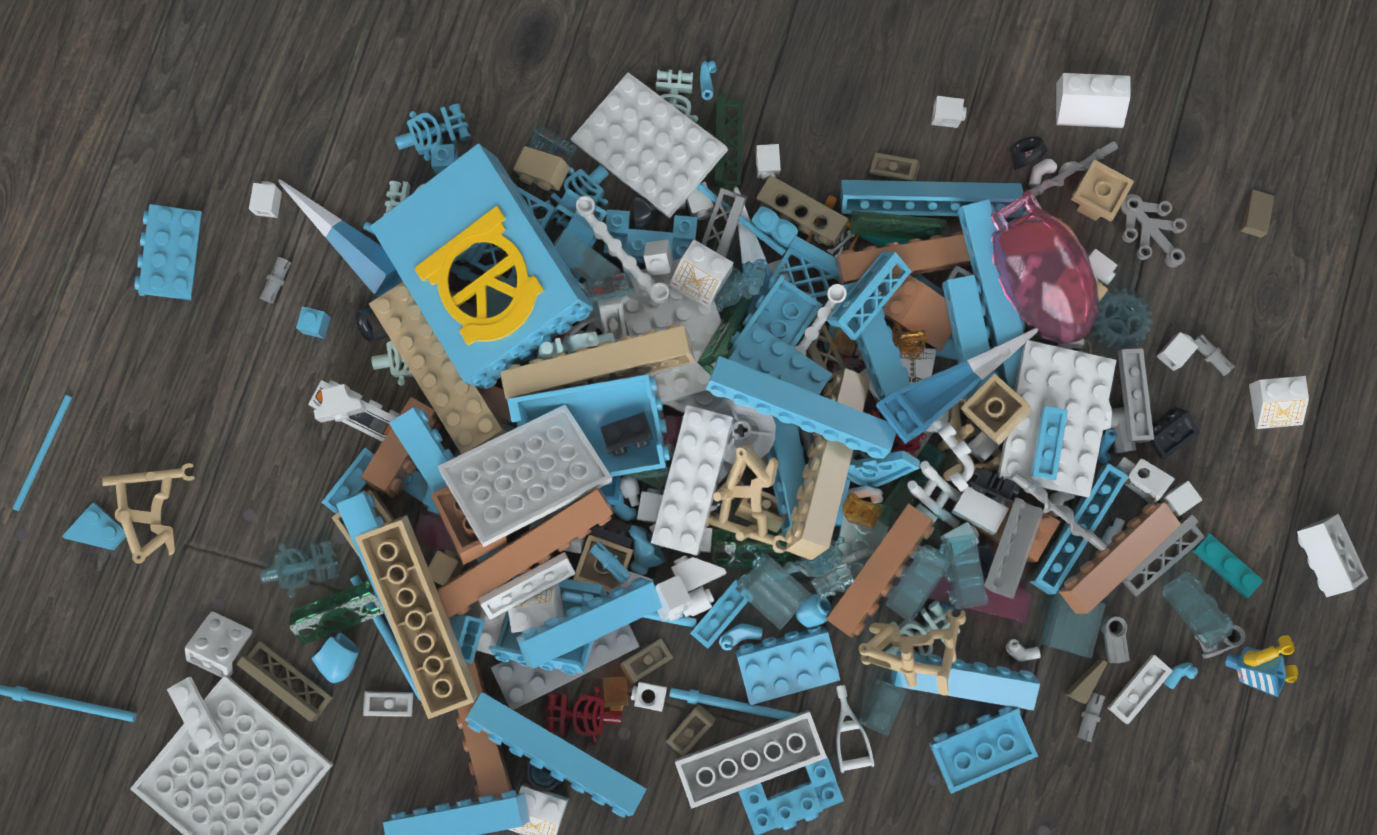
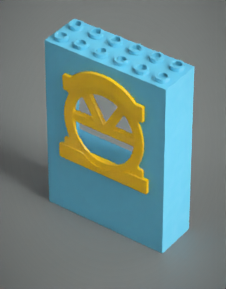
[370,143,594,389]

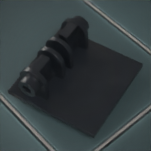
[969,467,1021,504]

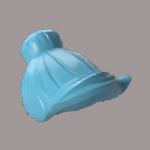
[629,525,666,576]

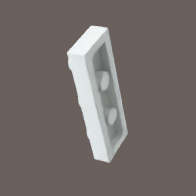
[1107,655,1173,724]
[167,677,223,752]

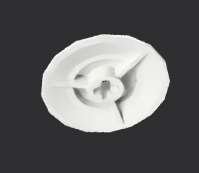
[712,399,776,464]

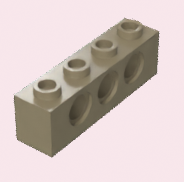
[757,175,849,247]

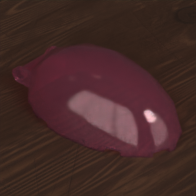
[991,191,1100,344]

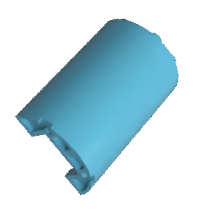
[507,374,670,477]

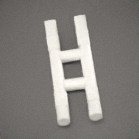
[908,461,961,528]

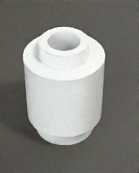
[683,586,714,617]

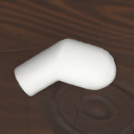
[1029,159,1057,187]

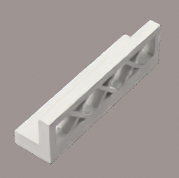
[478,552,576,619]

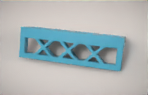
[826,251,912,340]

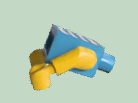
[1225,635,1298,697]

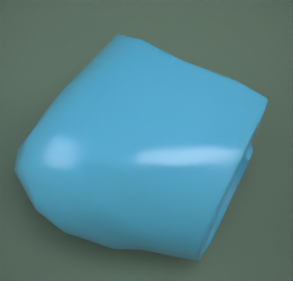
[311,632,360,683]

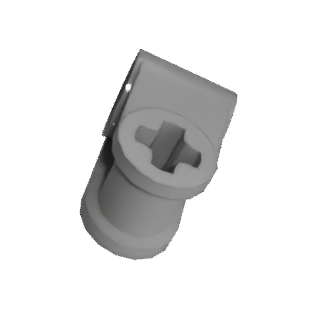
[1194,625,1246,658]

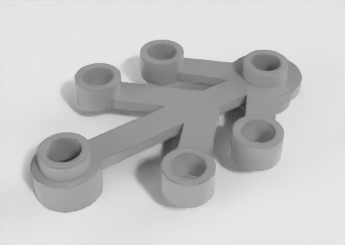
[1120,194,1187,268]

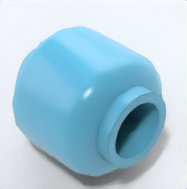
[796,594,831,628]

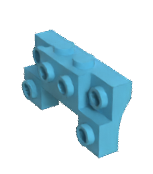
[555,189,607,273]
[604,210,697,265]
[738,756,844,835]

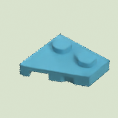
[62,502,126,550]

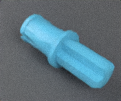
[589,541,631,584]

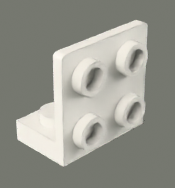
[185,612,252,678]

